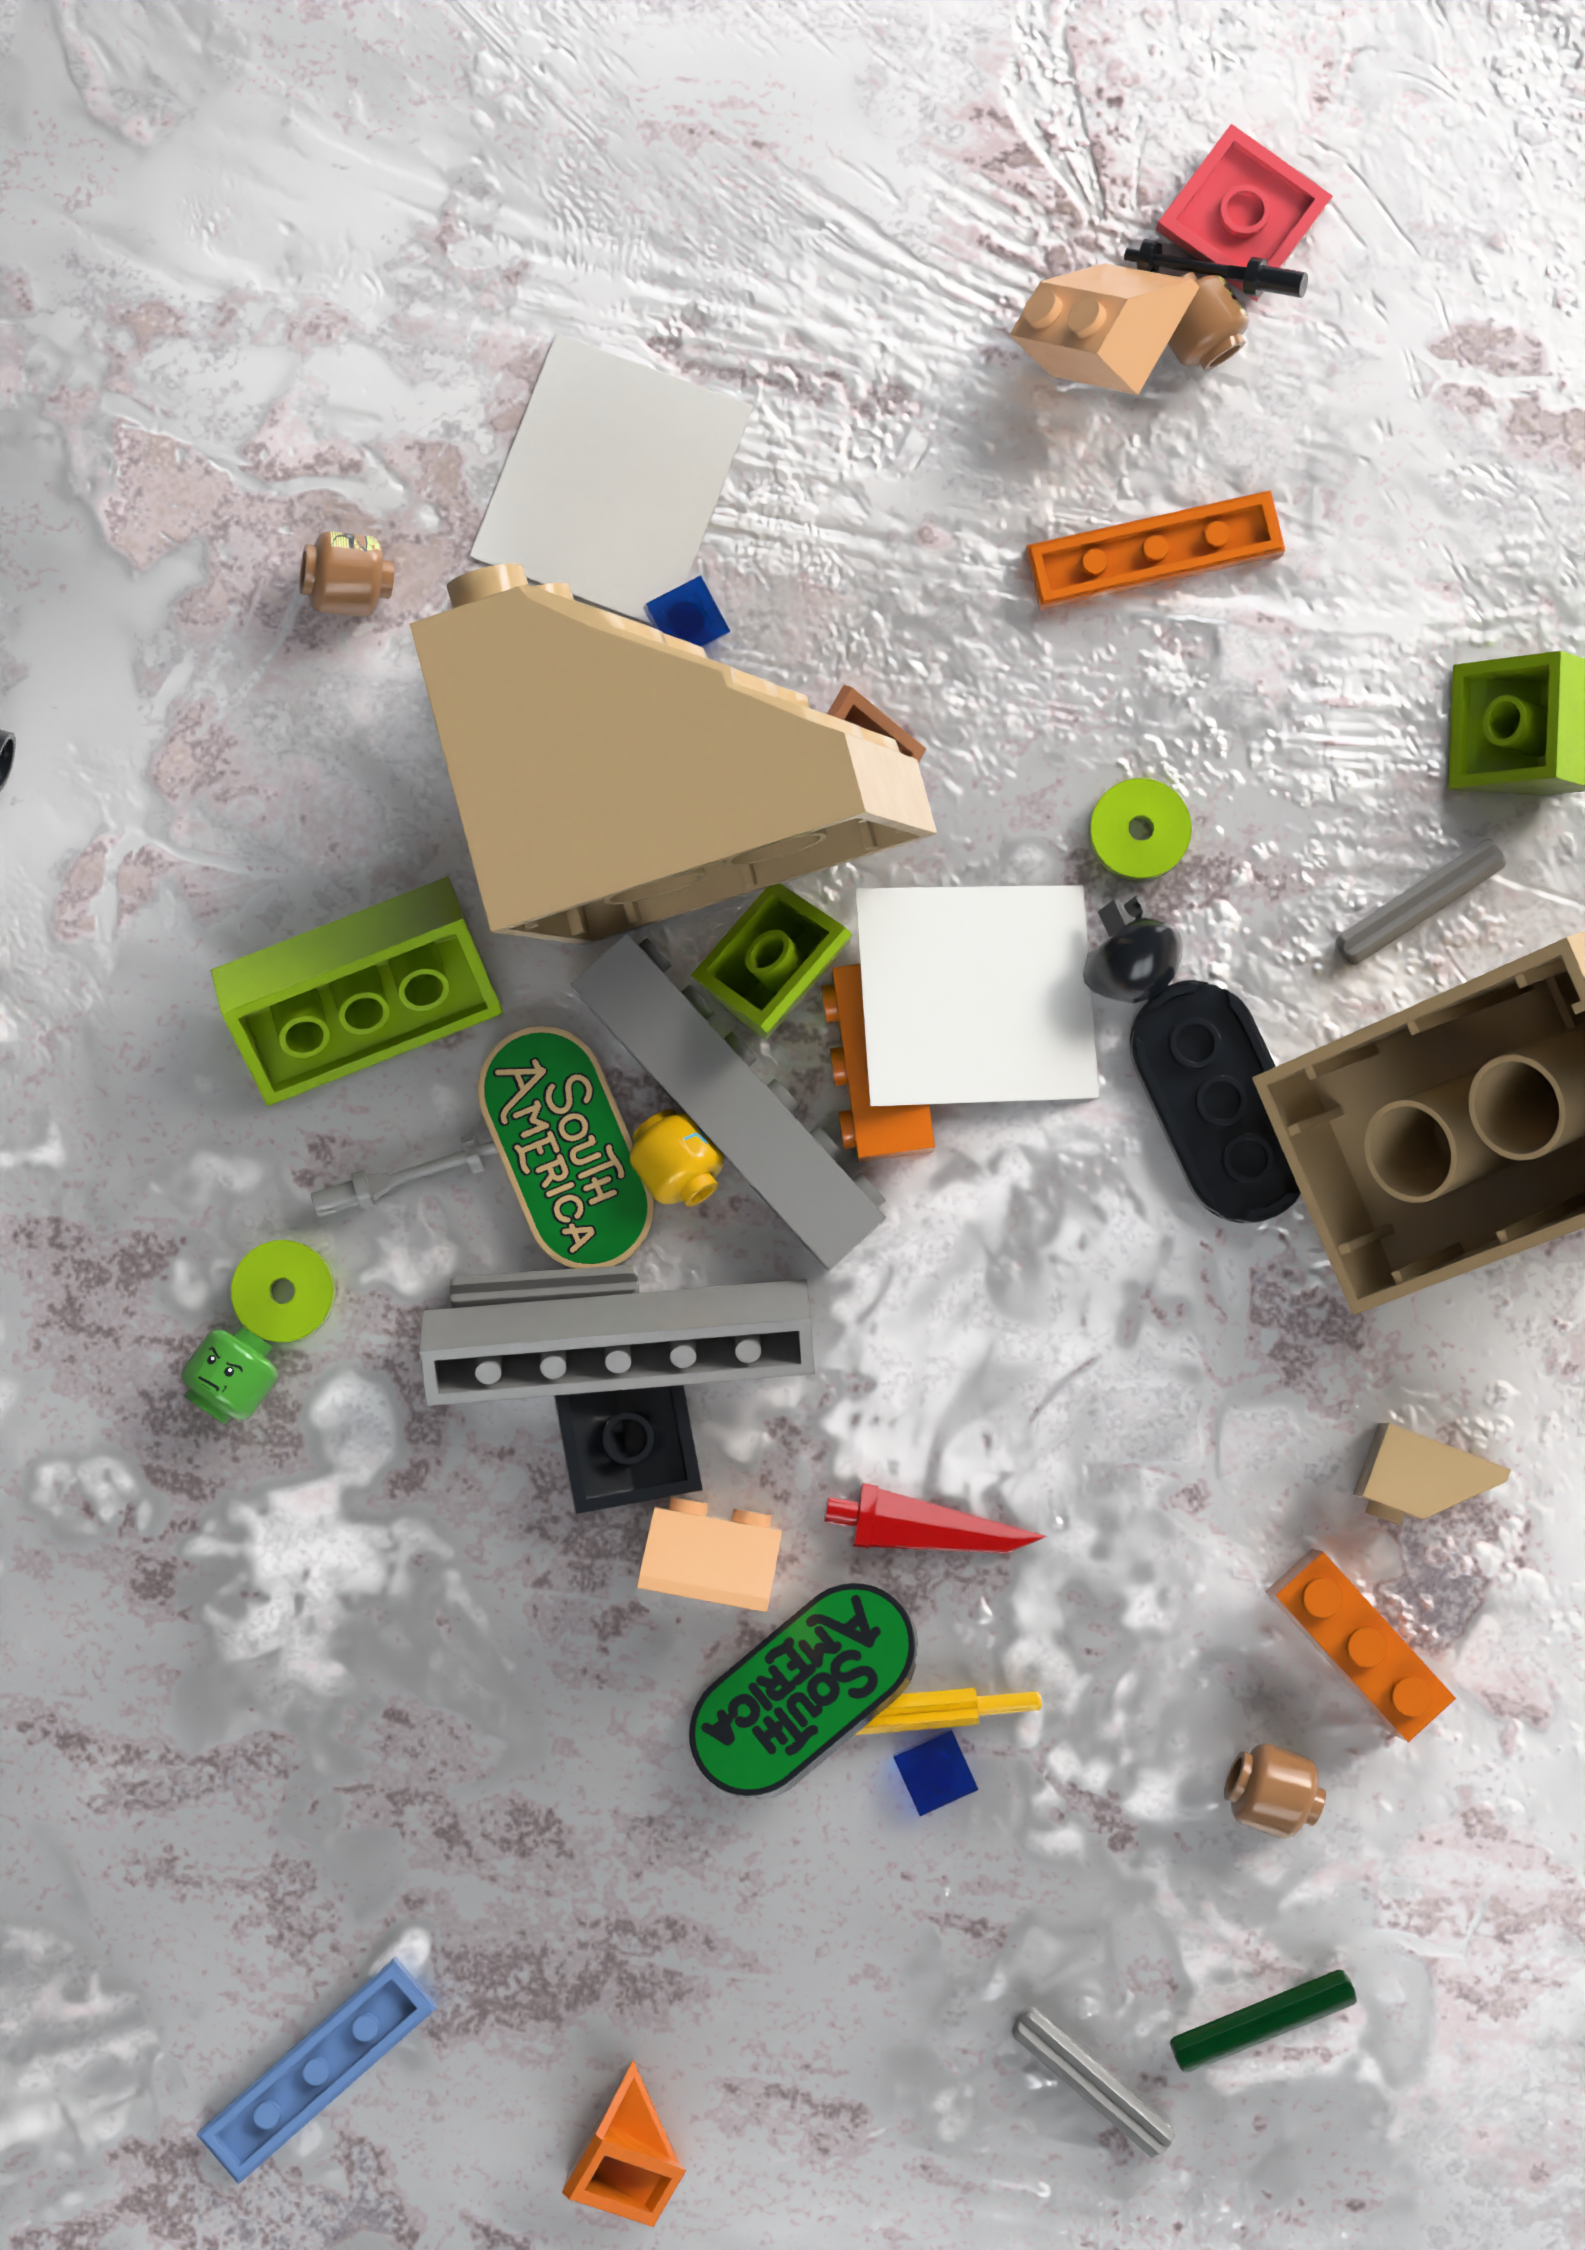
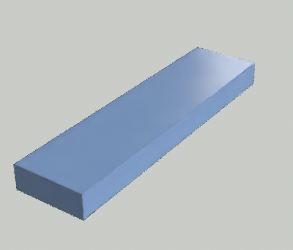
[196,1957,438,2184]

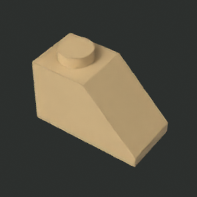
[1353,1423,1511,1526]

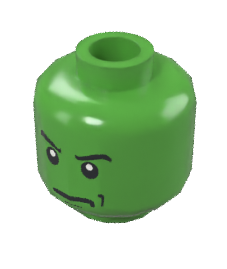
[181,1326,278,1425]

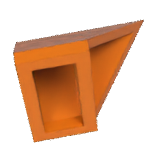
[561,2060,686,2227]

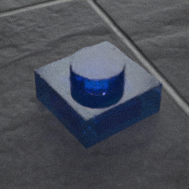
[643,575,730,648]
[893,1728,979,1816]

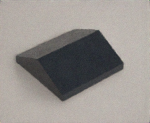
[554,1385,703,1514]

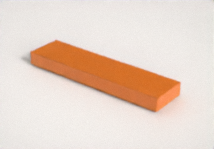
[1025,490,1285,611]

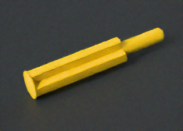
[854,1688,1042,1736]

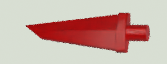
[824,1483,1048,1554]

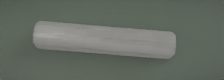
[1336,839,1506,965]
[450,1265,639,1308]
[1012,2008,1175,2159]

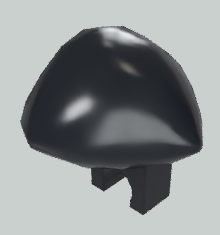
[1083,895,1183,1004]

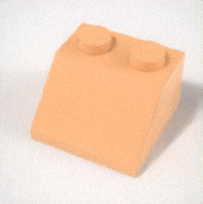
[1010,263,1199,395]
[637,1497,782,1612]

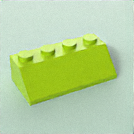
[210,876,503,1107]

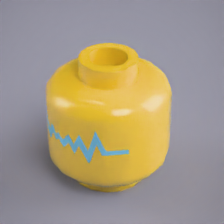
[630,1109,724,1207]

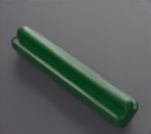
[1170,1970,1357,2073]

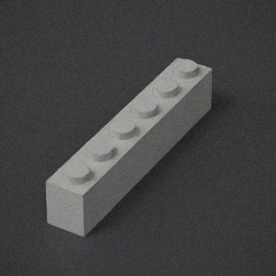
[570,933,886,1272]
[419,1279,815,1406]

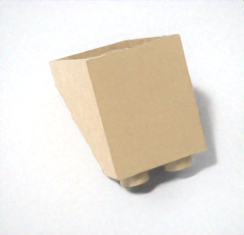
[409,563,937,945]
[1252,931,1585,1315]

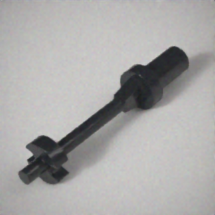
[1124,239,1308,298]

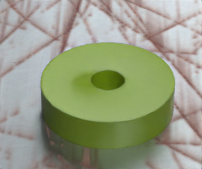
[1088,778,1192,882]
[231,1240,336,1343]

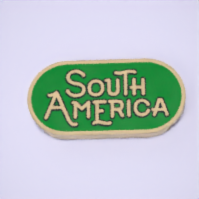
[478,1026,655,1269]

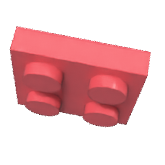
[1156,124,1333,302]

